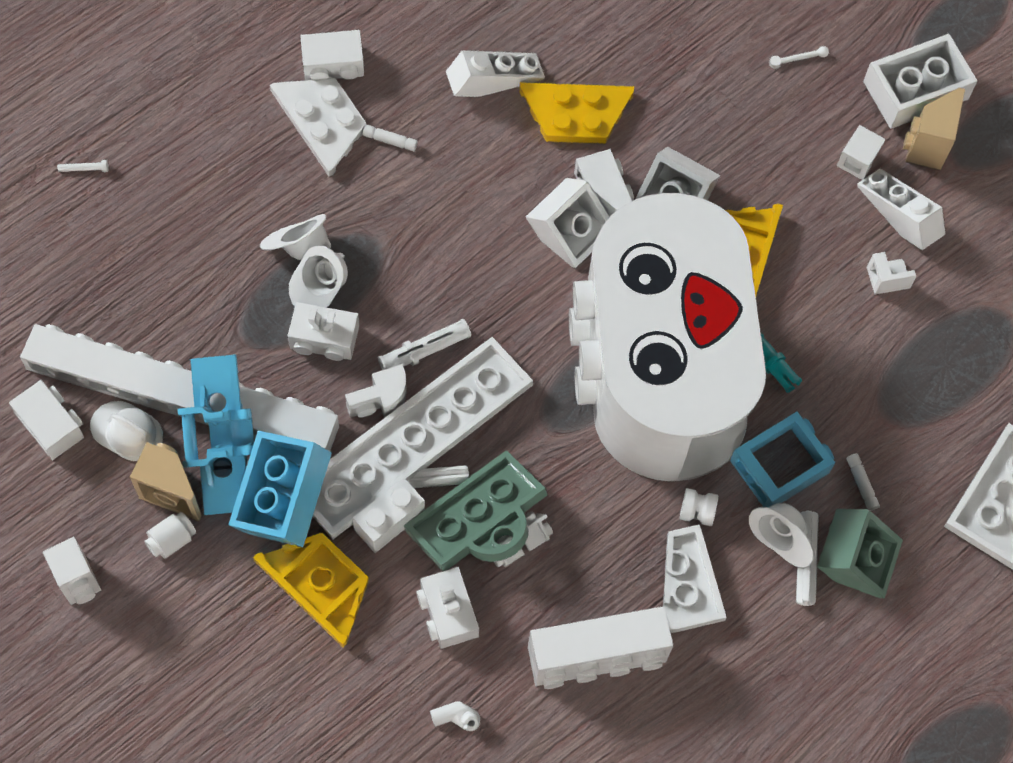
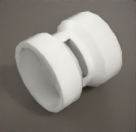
[680,488,718,526]

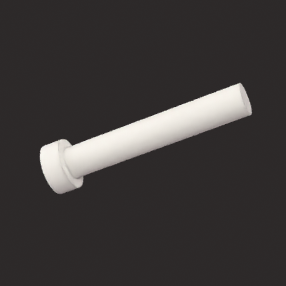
[57,160,109,172]

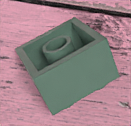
[817,509,903,598]

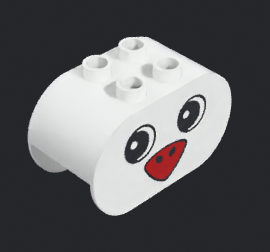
[569,193,766,481]

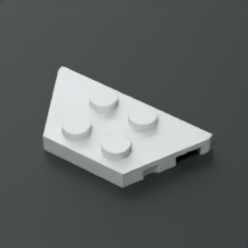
[270,78,366,177]

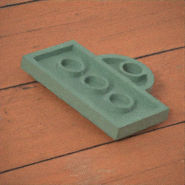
[404,450,547,571]

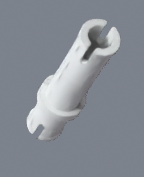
[378,319,471,370]

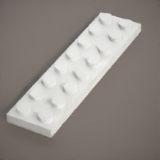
[313,337,533,540]

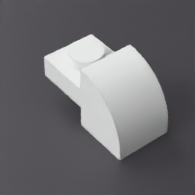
[345,364,407,418]

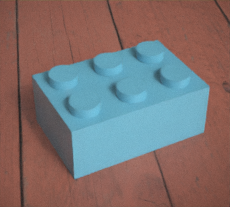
[228,430,332,547]

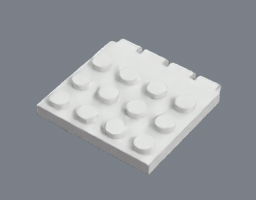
[944,423,1013,570]

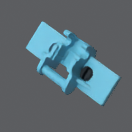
[178,355,254,515]

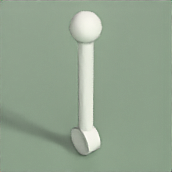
[769,46,829,69]

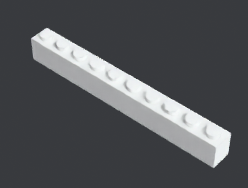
[20,324,339,451]

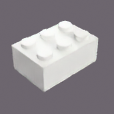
[863,34,977,129]

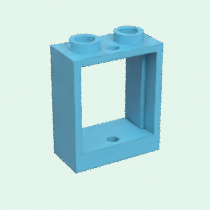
[730,412,835,507]

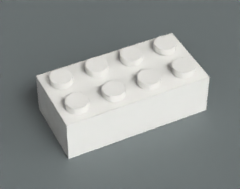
[528,606,673,689]

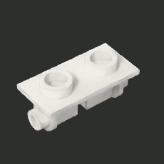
[494,512,553,568]

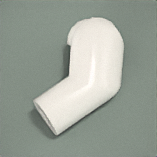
[430,701,480,731]

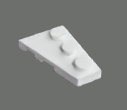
[663,524,727,633]

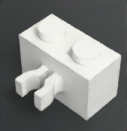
[288,302,359,361]
[416,567,479,649]

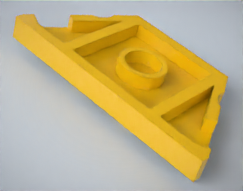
[519,82,634,144]
[725,204,783,297]
[253,533,369,647]

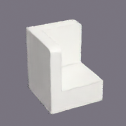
[837,125,885,180]
[867,252,917,295]

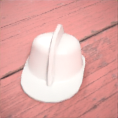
[260,214,331,260]
[289,246,348,308]
[90,401,163,461]
[749,503,814,568]

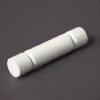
[363,124,418,152]
[846,453,880,511]

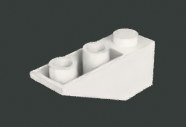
[446,50,545,97]
[574,149,634,217]
[857,169,945,250]

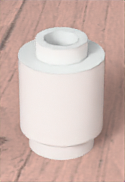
[145,512,196,559]

